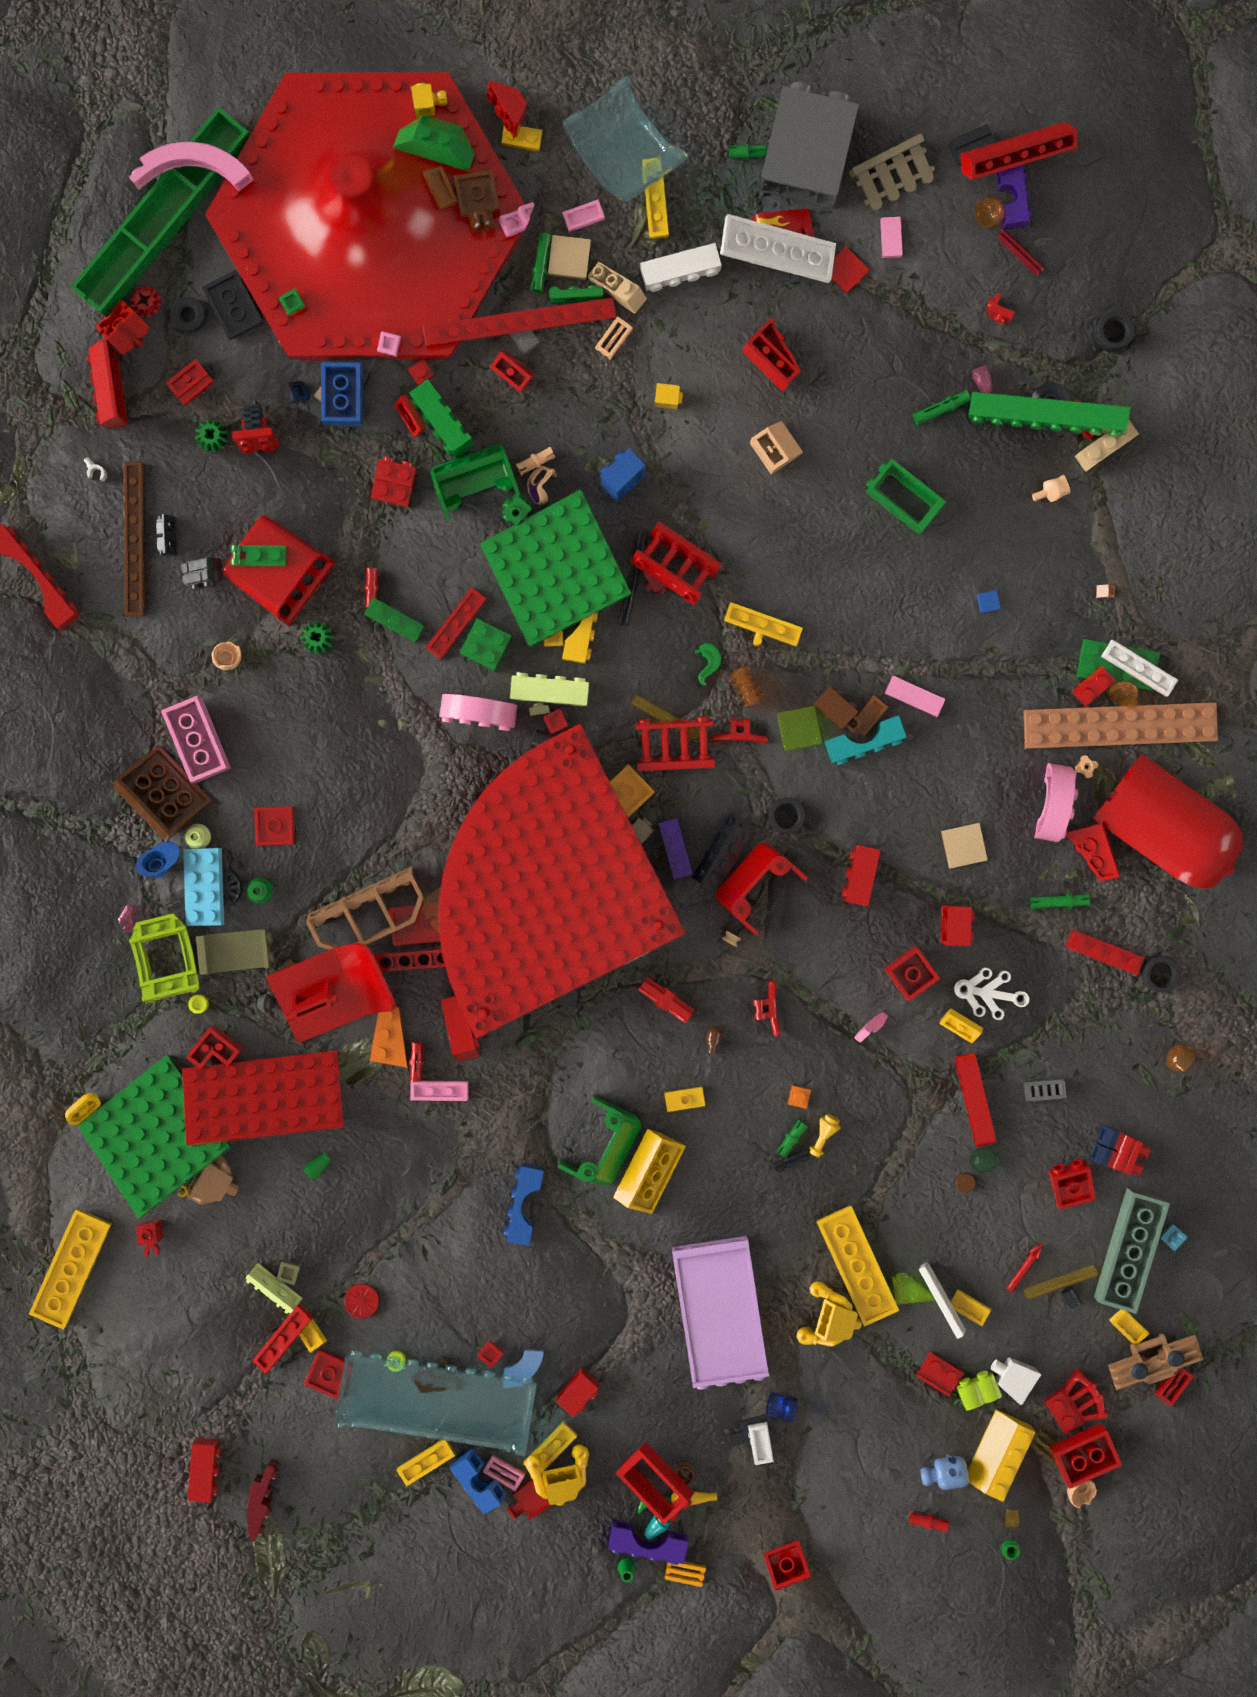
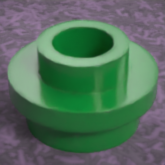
[1001,1540,1021,1560]

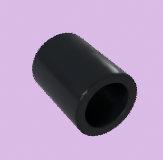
[1061,1286,1082,1309]

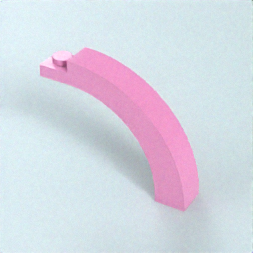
[129,142,254,192]

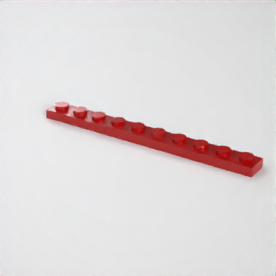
[422,298,616,346]

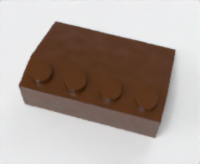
[113,745,212,842]

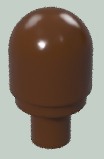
[706,1027,722,1054]

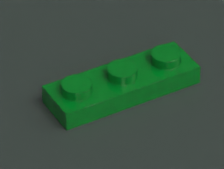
[364,598,424,643]

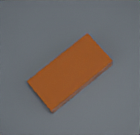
[423,166,458,210]
[849,695,888,737]

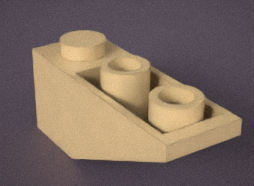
[587,262,647,314]

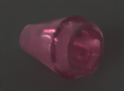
[971,365,993,393]

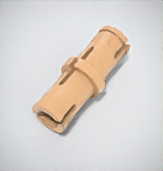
[516,447,555,475]

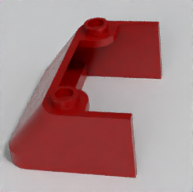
[716,843,808,935]

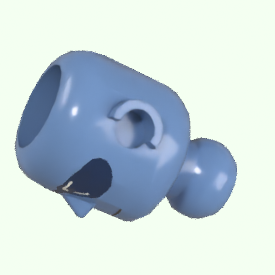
[920,1454,969,1490]

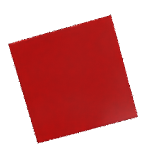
[254,806,295,846]
[303,1348,354,1400]

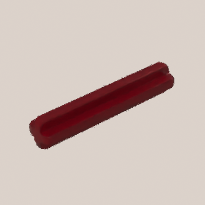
[997,230,1044,276]

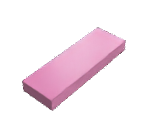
[884,676,945,717]
[410,1080,469,1101]

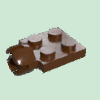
[454,170,500,233]

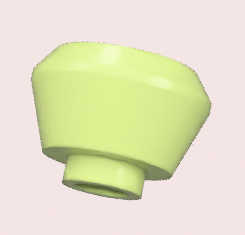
[184,824,211,849]

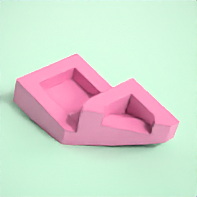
[498,202,534,237]
[854,1012,888,1042]

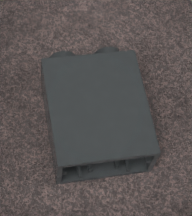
[758,82,859,209]

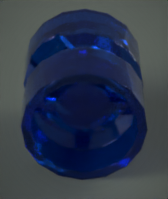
[766,1391,798,1423]

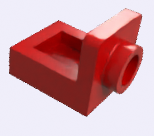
[986,293,1015,325]

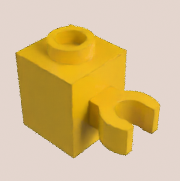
[411,83,447,118]

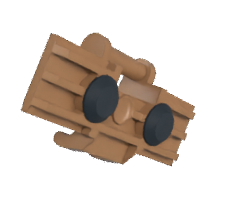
[1108,1333,1203,1390]

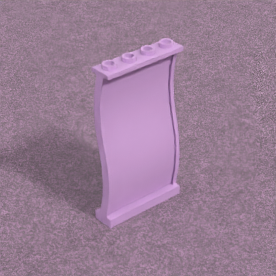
[672,1236,769,1389]

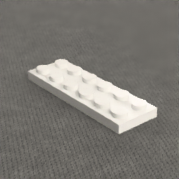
[720,214,836,283]

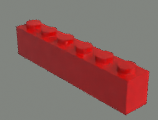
[961,122,1077,180]

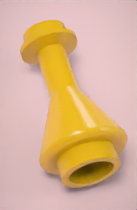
[810,1114,841,1157]

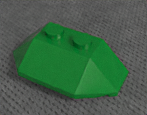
[394,115,475,171]

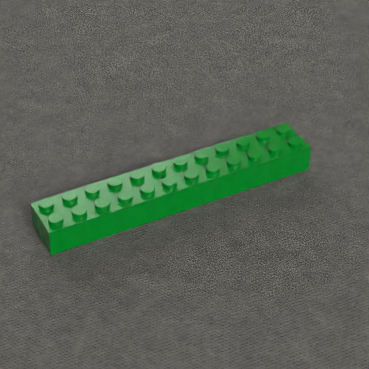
[70,107,250,317]

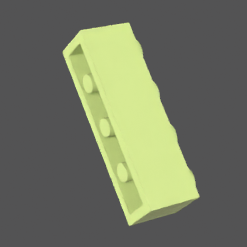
[510,673,589,707]

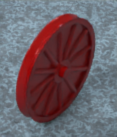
[344,1284,379,1319]

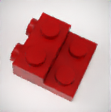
[371,457,418,508]
[1048,1159,1096,1210]

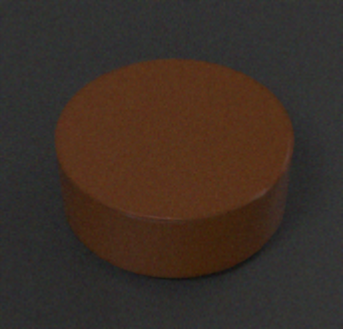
[955,1173,975,1193]

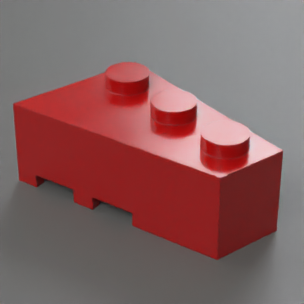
[742,317,801,392]
[441,996,481,1062]

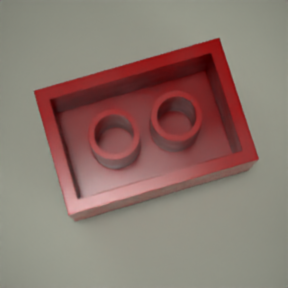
[1048,1423,1122,1489]

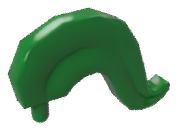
[695,643,721,686]

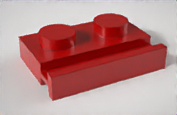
[166,359,215,406]
[916,1351,964,1397]

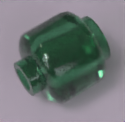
[969,1147,999,1173]

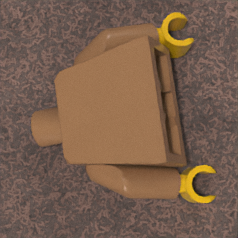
[178,1156,239,1205]

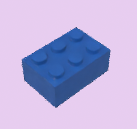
[321,362,363,426]
[600,449,645,503]

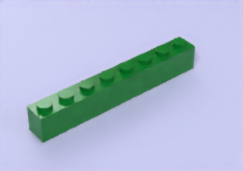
[969,392,1130,437]

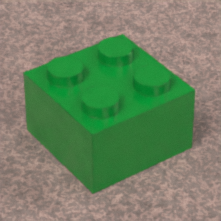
[460,619,513,672]

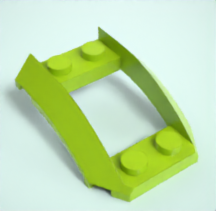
[129,914,200,1003]

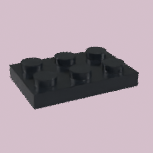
[202,270,264,341]

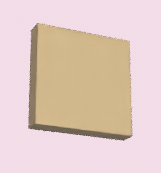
[548,235,591,280]
[941,823,987,868]

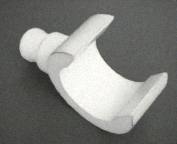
[84,457,107,482]

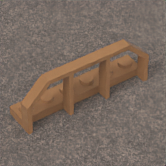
[306,867,423,950]

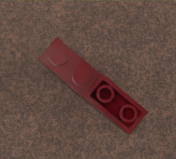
[247,1459,279,1542]

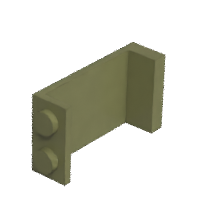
[196,928,275,975]

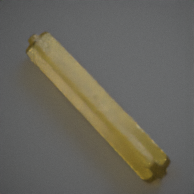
[632,695,700,741]
[1024,1265,1098,1299]

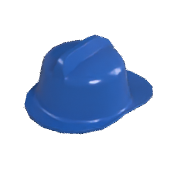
[136,841,180,879]

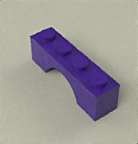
[609,1520,688,1565]

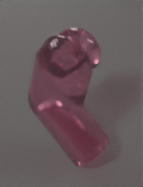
[118,904,135,933]

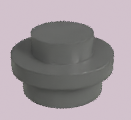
[257,994,274,1013]

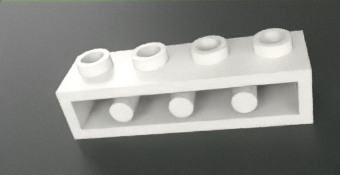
[640,243,721,292]

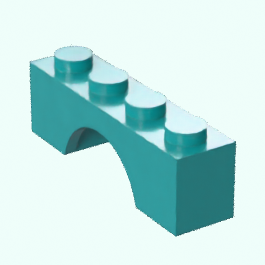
[824,716,906,765]

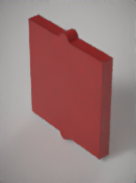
[831,246,869,293]

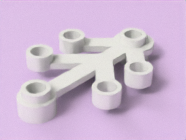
[954,967,1029,1020]

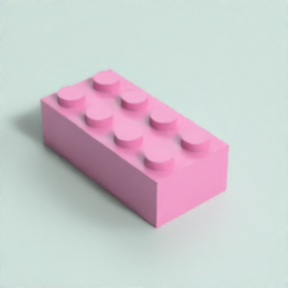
[161,696,231,783]

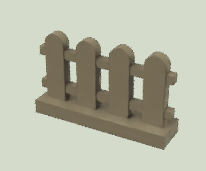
[849,133,935,210]

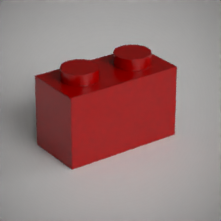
[490,350,536,392]
[556,1368,599,1417]

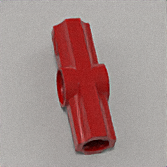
[638,976,694,1023]

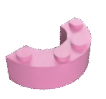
[439,694,518,731]
[1035,763,1078,842]

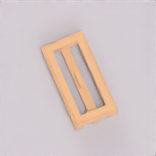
[595,316,633,360]

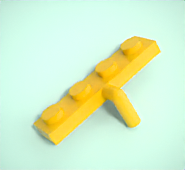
[724,602,803,647]

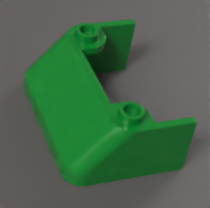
[430,444,520,521]
[558,1094,641,1186]

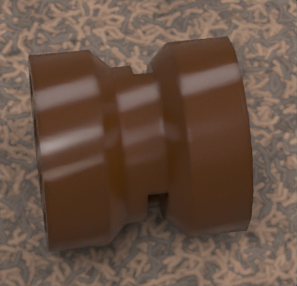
[675,1460,694,1485]

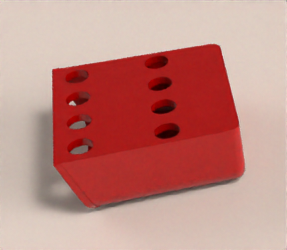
[222,515,335,626]

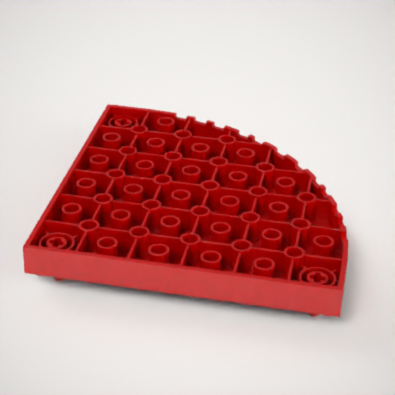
[439,724,686,1038]

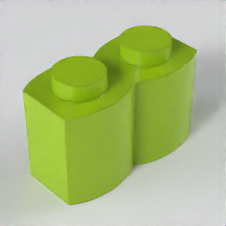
[956,1371,1002,1411]

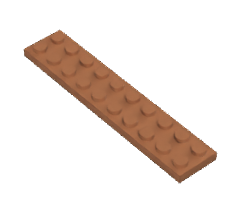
[1024,703,1218,749]

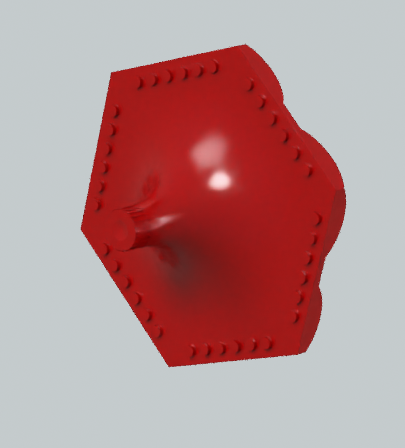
[205,72,531,361]

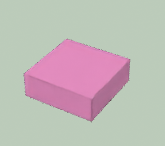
[377,332,401,357]

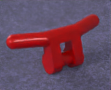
[711,718,768,744]
[753,980,781,1037]

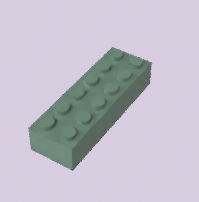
[1094,1188,1170,1314]

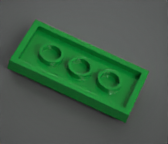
[1076,639,1160,691]

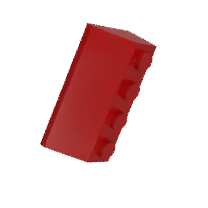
[87,339,128,429]

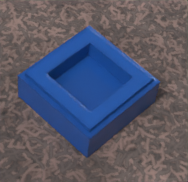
[977,590,1001,613]

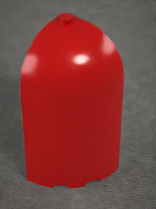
[1093,754,1243,889]

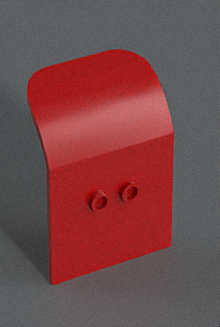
[266,943,396,1044]

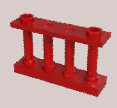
[631,521,722,605]
[635,716,715,771]

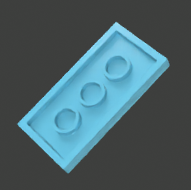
[183,848,224,926]

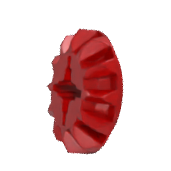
[129,285,161,317]

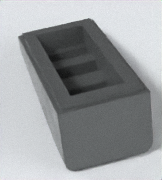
[1023,1077,1067,1102]

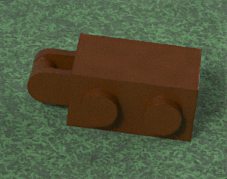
[813,686,864,735]

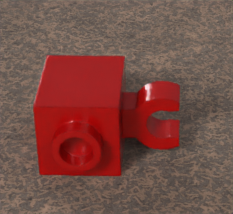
[136,1219,163,1257]

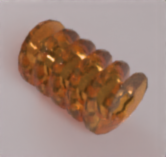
[727,667,763,710]

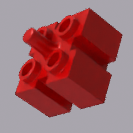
[95,300,150,355]

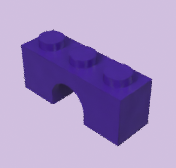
[996,165,1031,230]
[658,818,692,879]

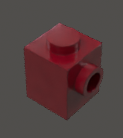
[643,563,670,595]

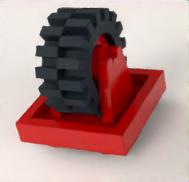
[232,405,280,454]

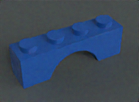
[504,1163,545,1246]

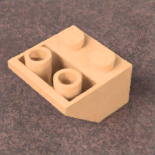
[750,421,803,475]

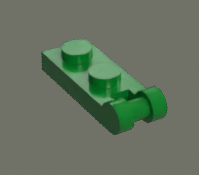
[549,285,603,304]
[231,545,287,567]

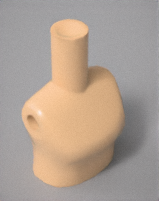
[1032,475,1070,502]

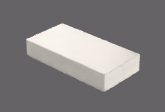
[748,1422,774,1465]

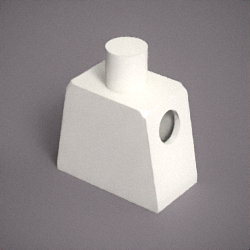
[991,1357,1041,1405]

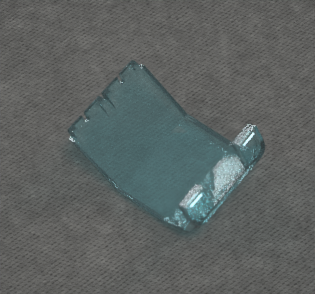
[562,75,688,202]

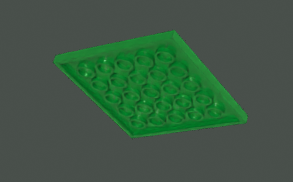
[480,489,632,647]
[77,1055,232,1219]

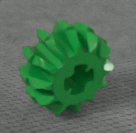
[195,419,229,453]
[300,621,334,654]

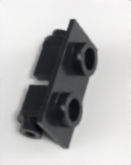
[156,514,177,555]

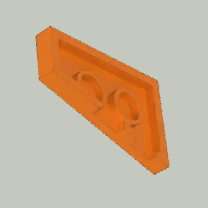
[370,1006,408,1068]

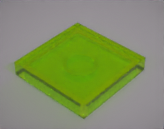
[777,706,822,751]

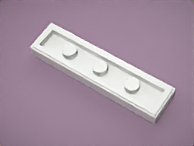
[1101,640,1178,697]
[919,1262,966,1339]

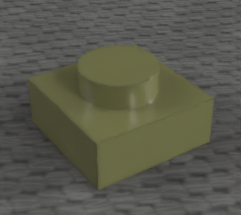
[529,702,550,717]
[276,1260,301,1285]

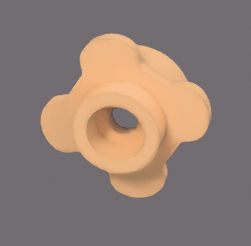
[1075,756,1098,778]

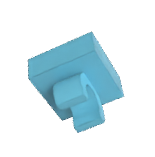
[1160,1223,1188,1251]

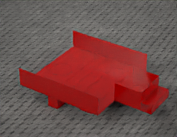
[506,1480,552,1520]

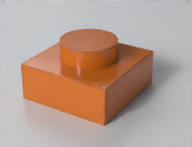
[788,1085,811,1109]

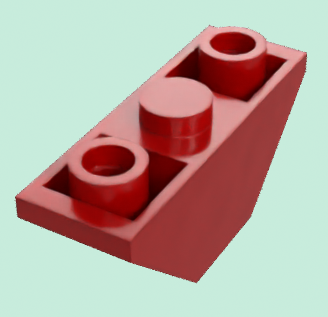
[486,81,527,138]

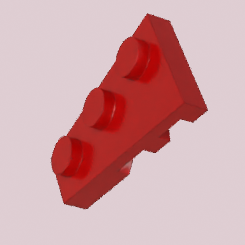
[1066,822,1120,881]

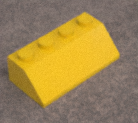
[614,1129,686,1214]
[968,1409,1036,1502]

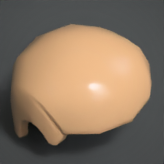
[212,641,242,670]
[1067,1480,1097,1508]

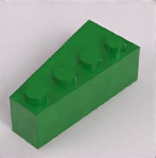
[409,379,474,459]

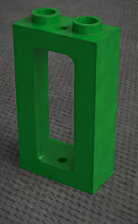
[865,459,946,535]

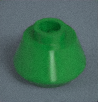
[246,877,273,904]

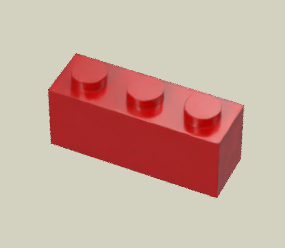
[841,845,881,906]
[187,1437,221,1503]

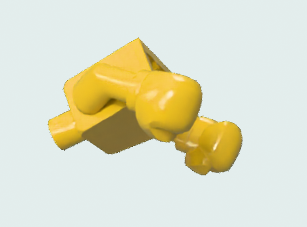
[797,1281,862,1347]
[526,1445,589,1506]

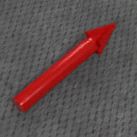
[1006,1244,1043,1292]

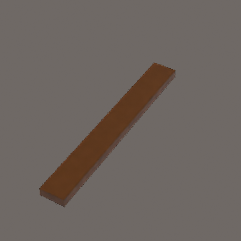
[123,462,145,617]

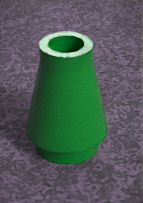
[303,1152,332,1181]
[618,1558,637,1583]

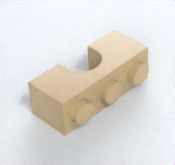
[1075,420,1139,472]

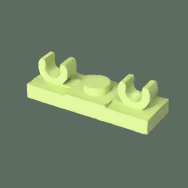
[246,1263,302,1314]

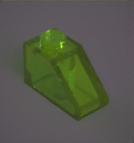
[891,1273,935,1305]

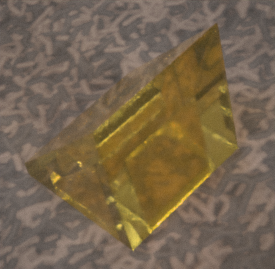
[1005,1510,1019,1528]

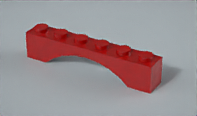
[0,523,80,630]

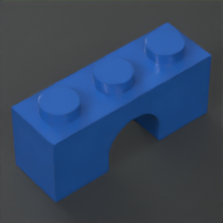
[450,1449,507,1514]

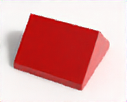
[763,1540,811,1591]

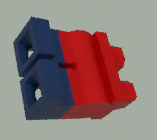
[1090,1125,1150,1175]

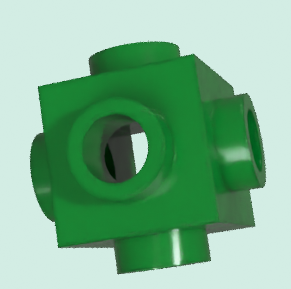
[502,493,532,526]

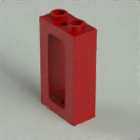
[615,1442,694,1524]

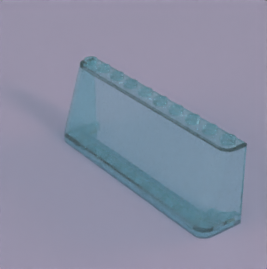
[333,1351,537,1456]

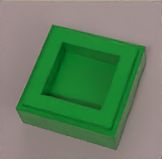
[279,288,306,316]

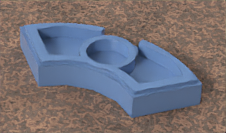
[503,1349,544,1387]

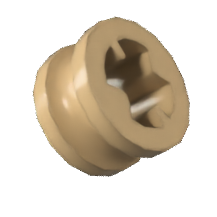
[722,930,741,947]

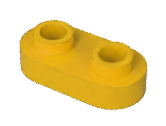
[65,1093,101,1125]

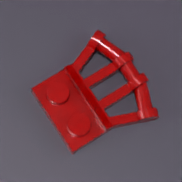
[1043,1369,1109,1434]

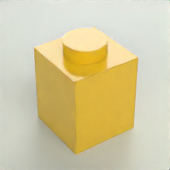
[655,383,683,409]

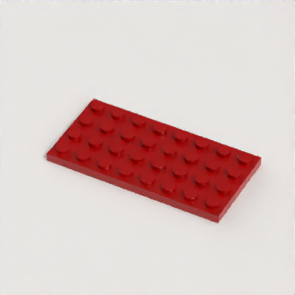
[182,1051,344,1146]

